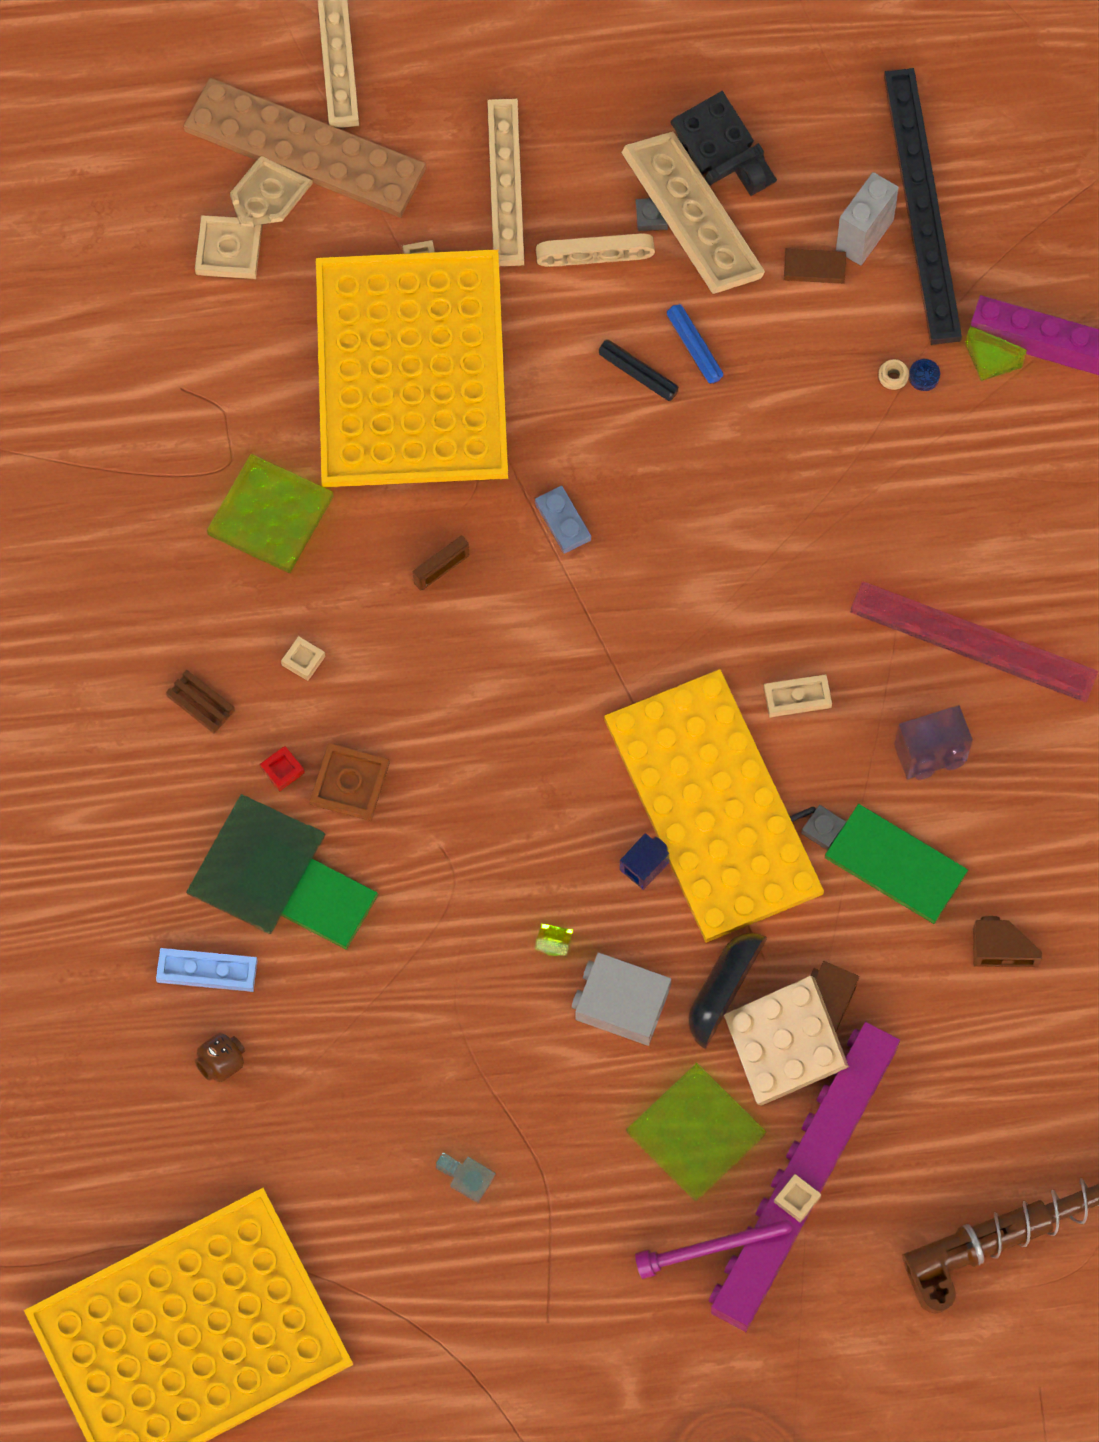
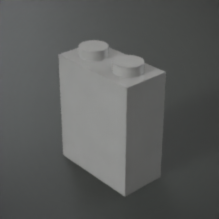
[836,172,899,266]
[572,953,671,1046]

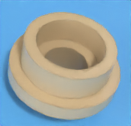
[878,359,909,390]

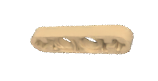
[536,234,655,267]

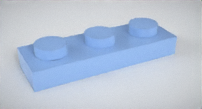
[156,948,258,992]

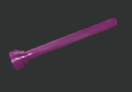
[635,1220,793,1279]

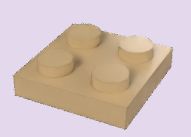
[195,215,262,279]

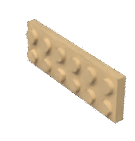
[622,131,765,294]

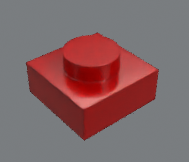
[260,746,305,792]

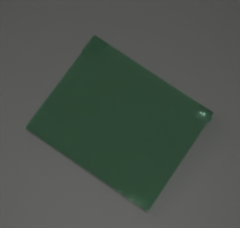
[186,794,326,934]

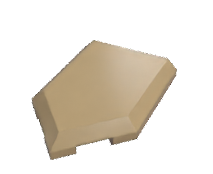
[230,156,313,227]

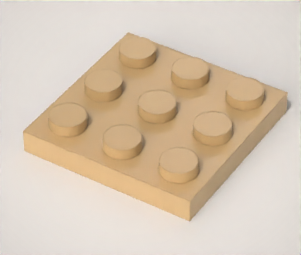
[724,976,849,1106]

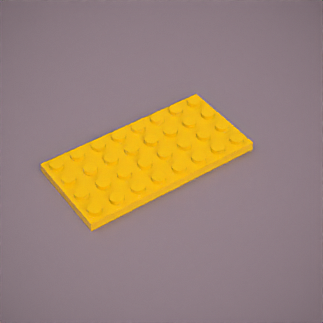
[604,669,824,943]

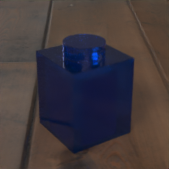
[620,833,669,890]

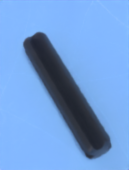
[599,340,679,401]

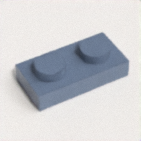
[535,486,591,554]

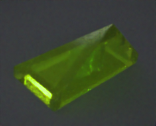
[966,326,1027,381]

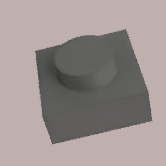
[636,198,668,231]
[801,805,846,851]

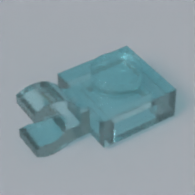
[436,1153,496,1203]

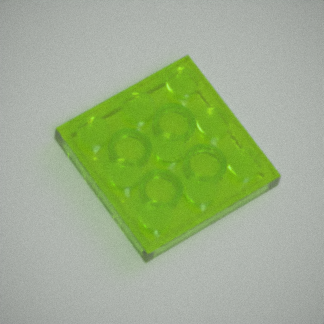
[207,454,334,573]
[626,1063,766,1202]

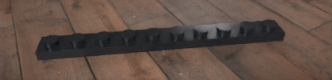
[884,68,962,345]

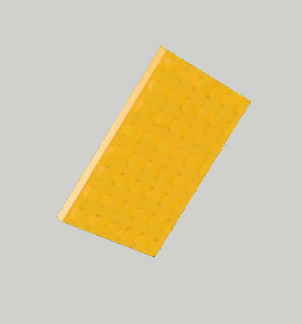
[316,249,508,487]
[24,1188,353,1442]

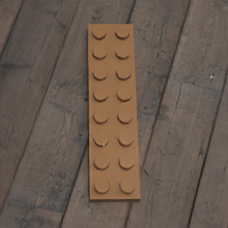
[184,78,426,218]

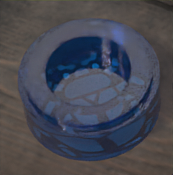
[909,359,940,391]

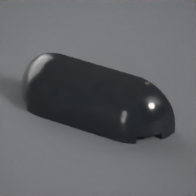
[689,933,767,1049]

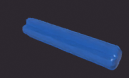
[667,304,723,384]

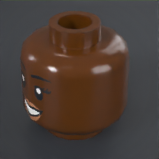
[195,1033,245,1082]

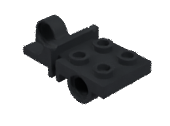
[670,90,777,196]

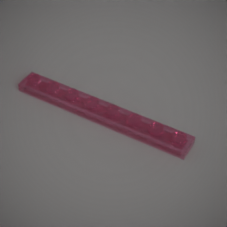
[850,581,1099,703]

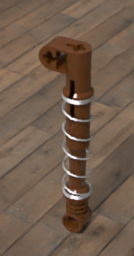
[902,1178,1099,1314]

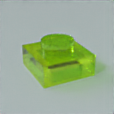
[535,924,573,956]

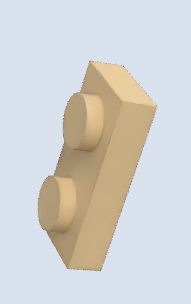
[764,674,832,718]

